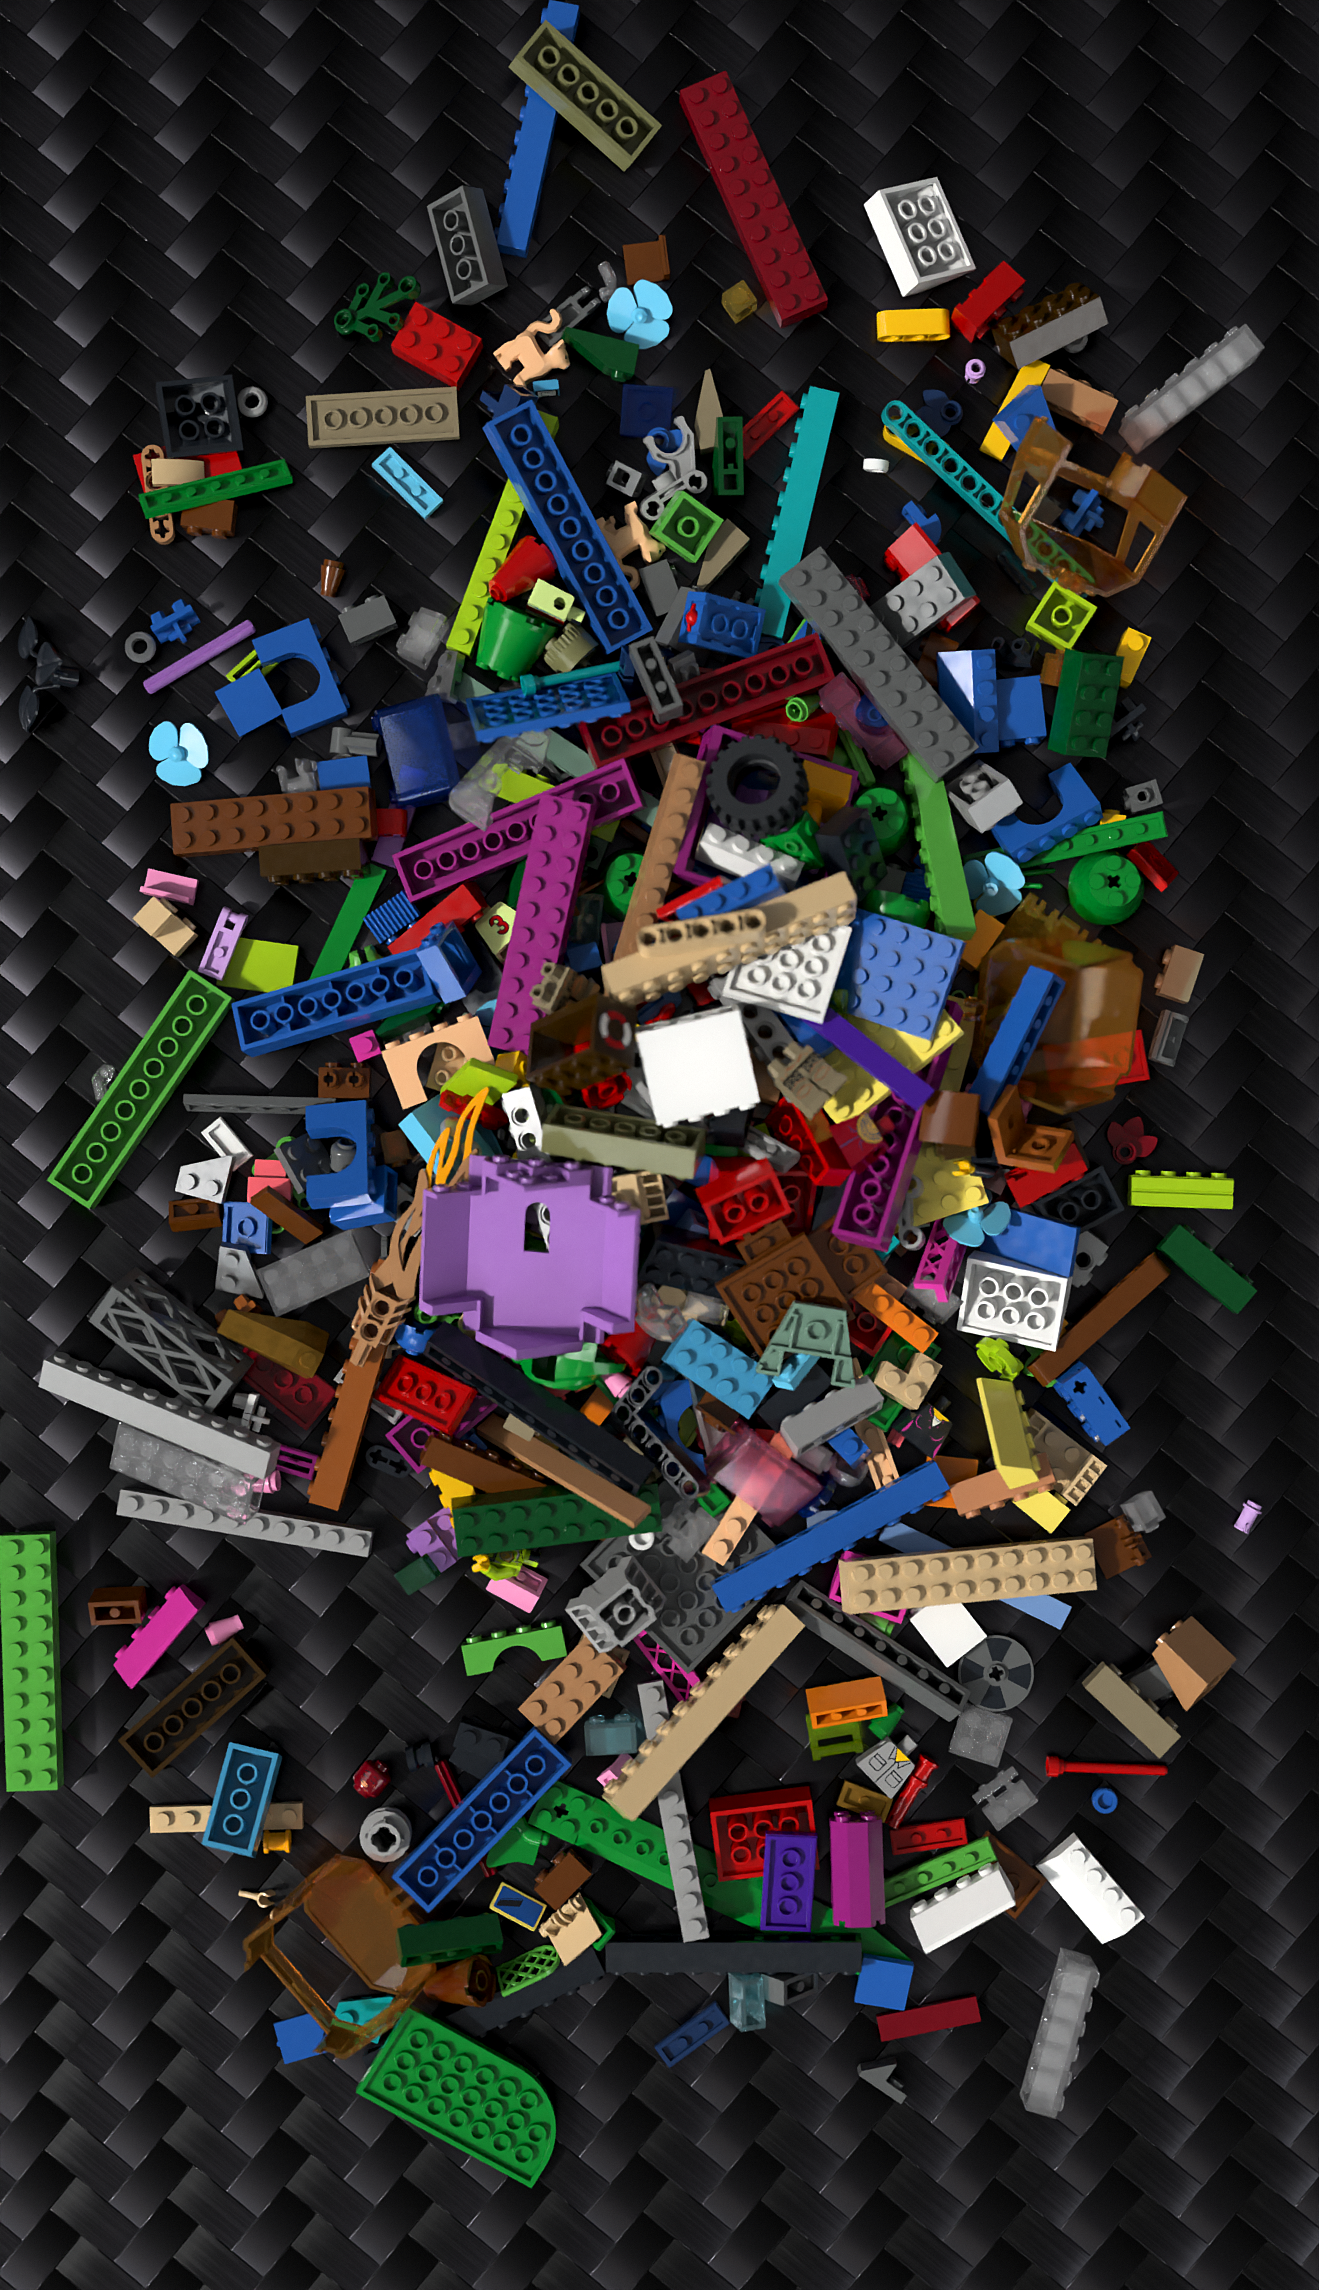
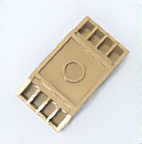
[611,1170,669,1225]
[1027,1408,1107,1506]

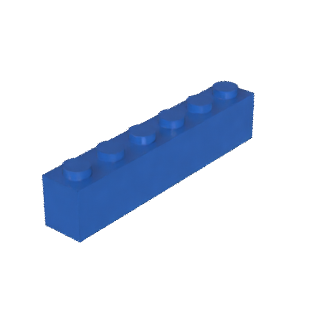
[968,965,1066,1116]

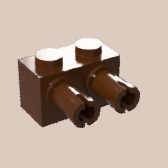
[318,1063,372,1099]

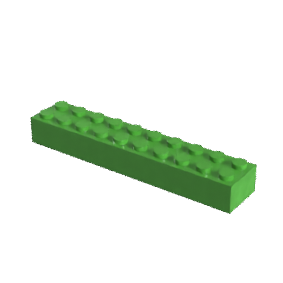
[47,970,236,1209]
[0,1531,64,1792]

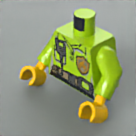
[472,1549,541,1581]

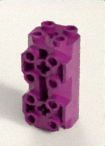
[829,1810,885,1928]

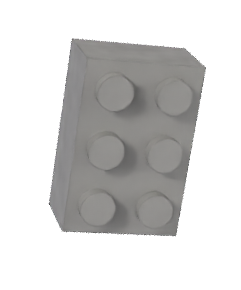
[945,760,1023,833]

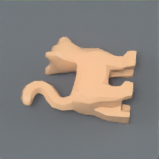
[493,309,570,388]
[596,501,666,590]

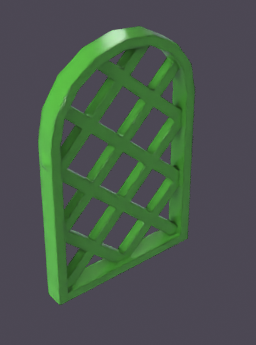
[496,1945,560,1997]

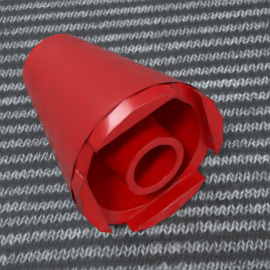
[489,535,558,602]
[573,1040,632,1109]
[598,1306,666,1377]

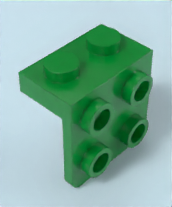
[757,810,824,872]

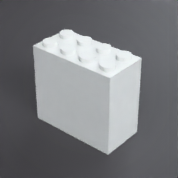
[636,1004,760,1127]

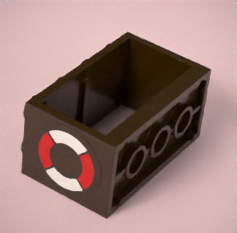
[526,993,637,1096]

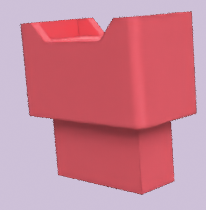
[247,1159,293,1203]

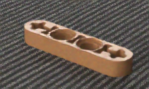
[141,445,175,545]

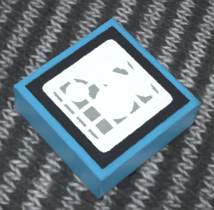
[533,379,560,398]

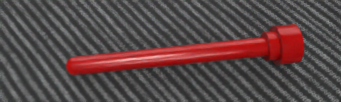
[1046,1756,1168,1777]

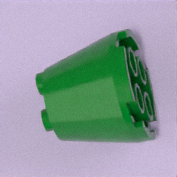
[476,597,559,683]
[850,783,913,858]
[595,847,645,922]
[1068,850,1144,925]
[856,890,932,929]

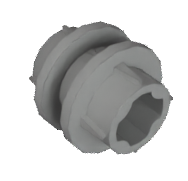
[359,1806,413,1862]

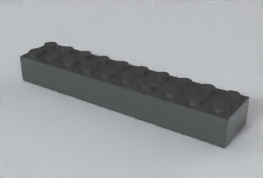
[778,546,979,783]

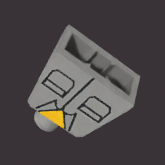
[855,1735,918,1799]

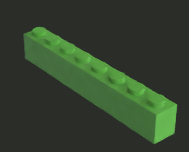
[899,747,977,941]

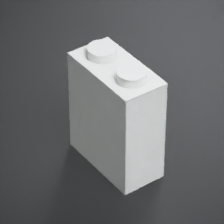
[908,1603,987,1668]

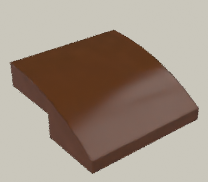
[919,1090,981,1147]

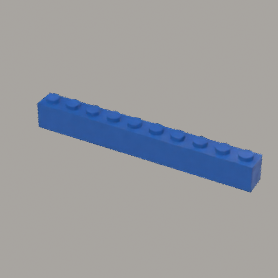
[494,0,580,258]
[710,1459,950,1613]

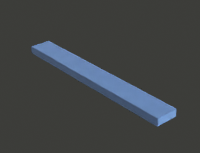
[878,1522,1072,1630]

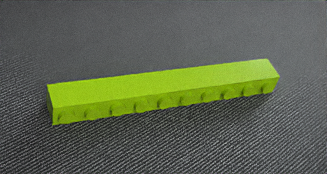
[446,410,559,660]

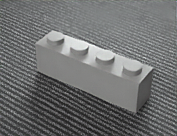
[780,1375,884,1458]

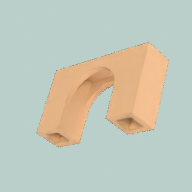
[381,1012,495,1109]

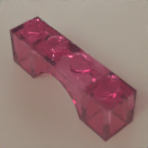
[819,672,909,770]

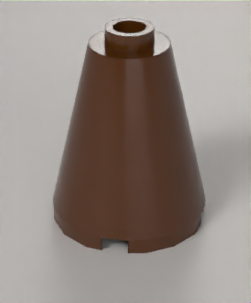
[423,1954,496,2008]

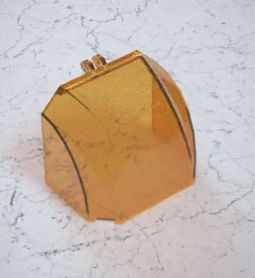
[962,937,1143,1115]

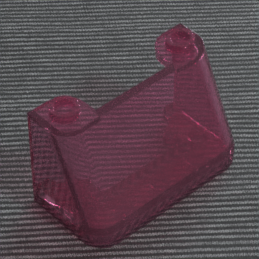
[704,1417,824,1528]

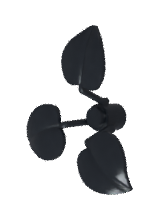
[18,616,79,733]

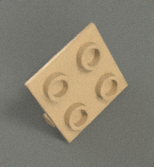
[425,1042,467,1091]
[539,1893,603,1966]

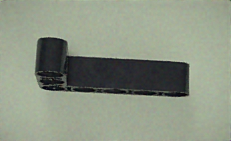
[612,1364,711,1500]

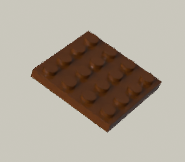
[715,1231,856,1361]

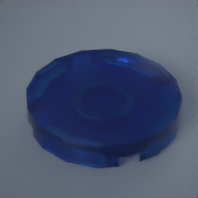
[794,1473,836,1518]

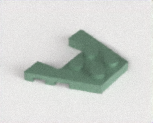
[755,1300,855,1388]

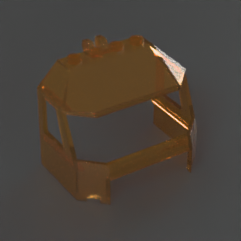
[998,416,1188,597]
[243,1854,437,2060]

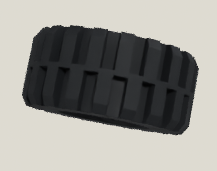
[706,734,810,839]

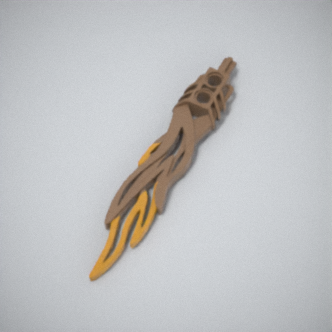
[349,1087,489,1367]

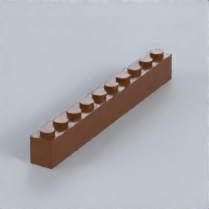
[307,1257,407,1511]

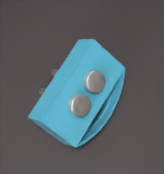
[398,1094,503,1185]

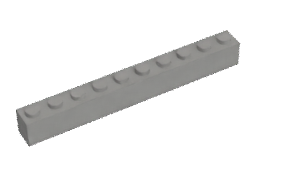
[38,1352,281,1480]
[116,1486,375,1557]
[637,1679,709,1942]

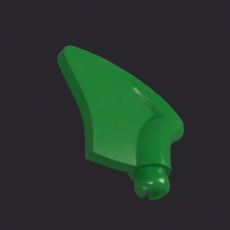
[486,1816,550,1867]

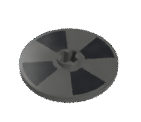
[958,1635,1034,1712]

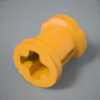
[263,1829,292,1853]

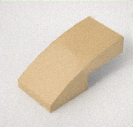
[151,459,205,487]

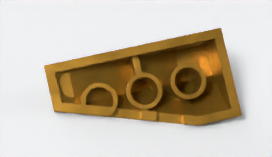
[217,1309,329,1379]

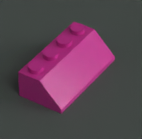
[113,1584,206,1689]

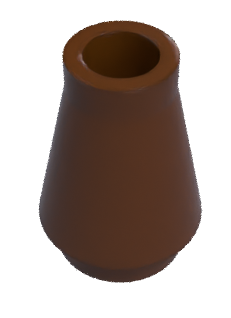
[320,559,345,598]

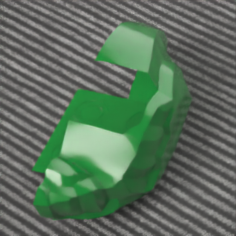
[512,1342,627,1390]

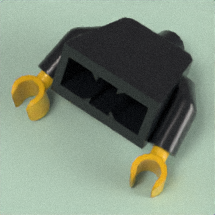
[952,1113,1007,1178]

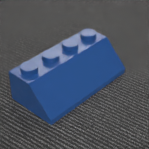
[936,649,999,753]

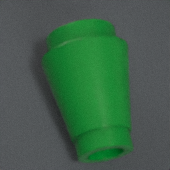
[868,1702,905,1740]

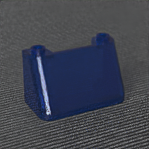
[371,693,461,809]

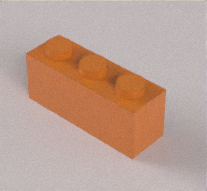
[806,1676,888,1729]

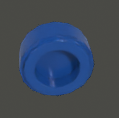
[1091,1787,1118,1814]

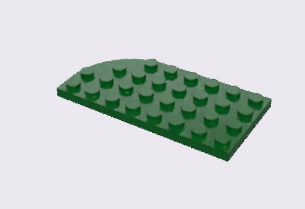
[356,2004,556,2188]

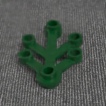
[334,272,421,342]

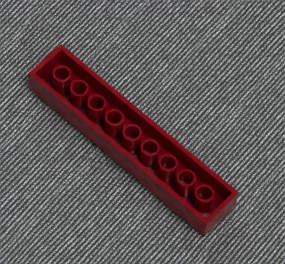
[679,70,828,329]
[578,632,836,770]

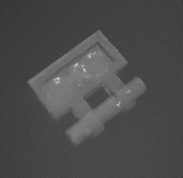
[654,1499,720,1563]
[972,1766,1038,1831]

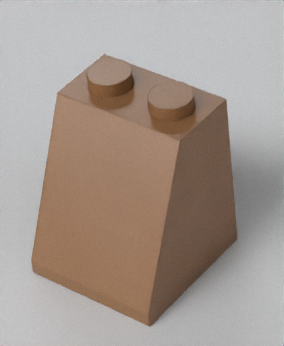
[1152,1616,1237,1711]

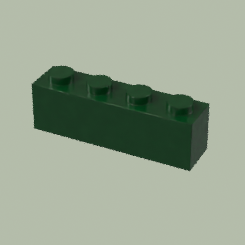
[1156,1224,1257,1314]
[395,1912,503,1968]

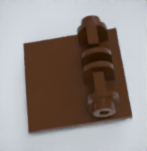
[1084,1511,1152,1579]

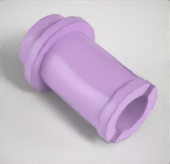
[965,359,986,384]
[1234,1499,1262,1534]

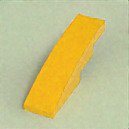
[979,360,1050,461]

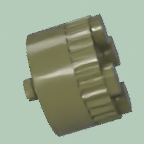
[542,622,600,674]

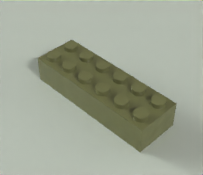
[509,20,662,171]
[541,1103,707,1179]

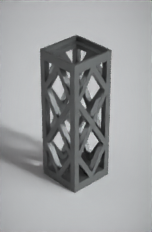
[89,1266,254,1415]

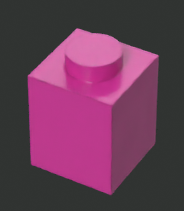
[349,1029,383,1063]

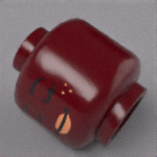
[353,1759,391,1799]

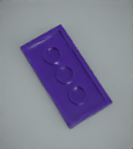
[760,1830,817,1932]

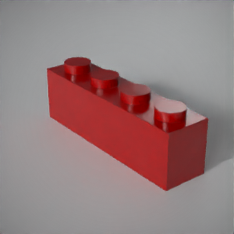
[387,882,488,955]
[763,1096,853,1186]

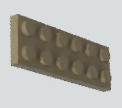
[306,387,460,448]

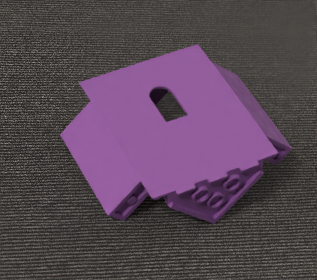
[419,1154,640,1360]

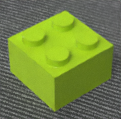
[1025,581,1097,653]

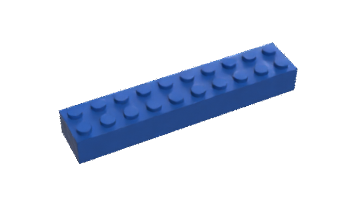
[482,399,653,656]

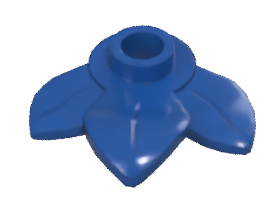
[647,427,682,476]

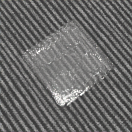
[948,1703,1013,1768]

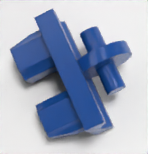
[1059,489,1104,539]
[150,599,200,644]

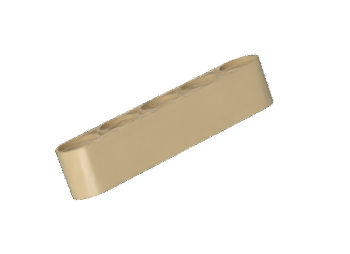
[637,909,766,958]

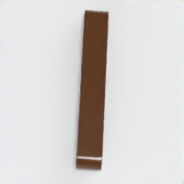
[1026,1252,1171,1387]

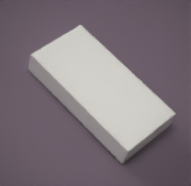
[201,1117,254,1172]

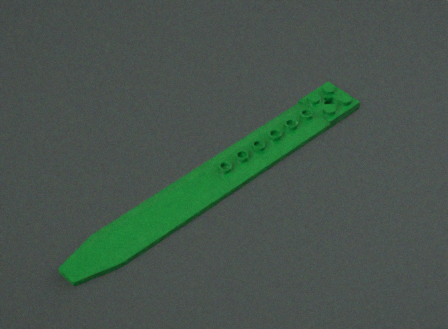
[528,1779,911,1975]

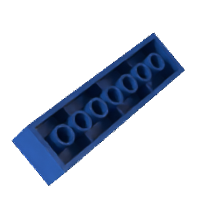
[231,947,441,1057]
[392,1725,572,1913]

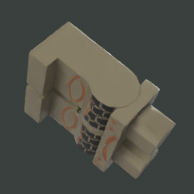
[530,962,600,1015]
[766,1041,848,1120]

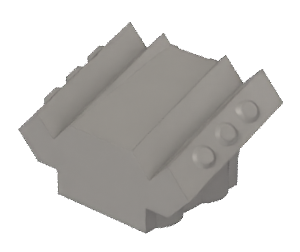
[565,1555,667,1653]

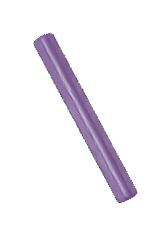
[143,620,256,694]

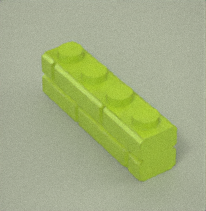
[1127,1170,1234,1209]

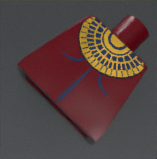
[829,1112,896,1175]

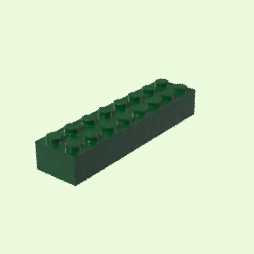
[451,1472,662,1557]

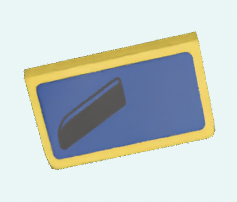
[489,1881,547,1931]

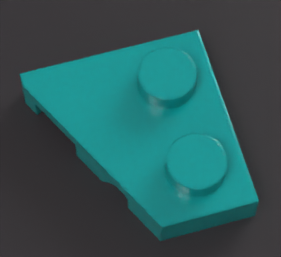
[330,1994,395,2044]

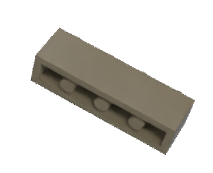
[1082,1661,1181,1758]

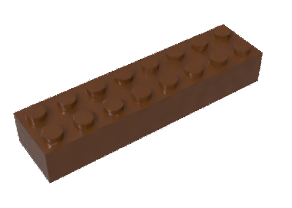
[170,786,378,858]

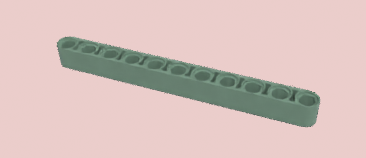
[453,672,660,829]

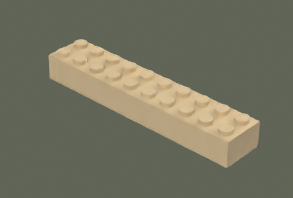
[601,871,857,1008]
[838,1536,1097,1614]
[602,1604,805,1821]

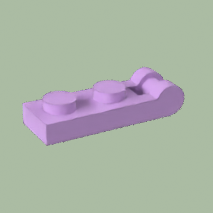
[198,906,248,981]

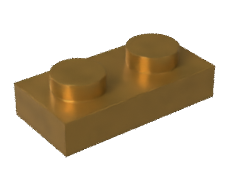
[836,1779,893,1823]

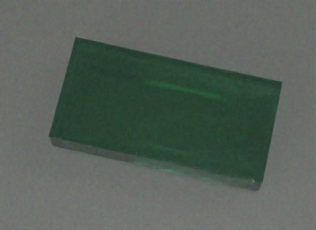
[394,1553,442,1595]

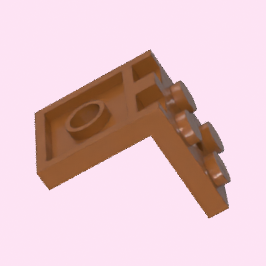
[987,1084,1074,1173]

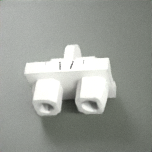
[227,1392,270,1432]

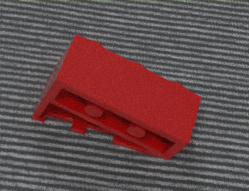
[950,260,1026,343]
[1004,1141,1088,1208]

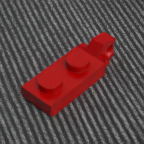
[439,1089,509,1130]

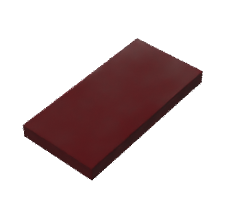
[235,1347,337,1431]

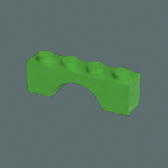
[461,1620,568,1676]

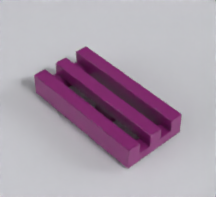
[275,1444,320,1480]

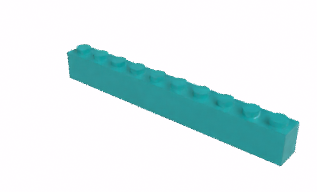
[754,386,839,640]

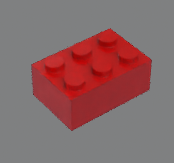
[391,302,483,391]
[695,1157,792,1244]

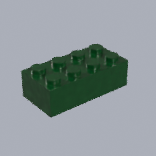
[1047,648,1124,758]

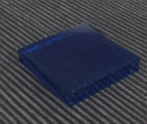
[620,384,673,439]

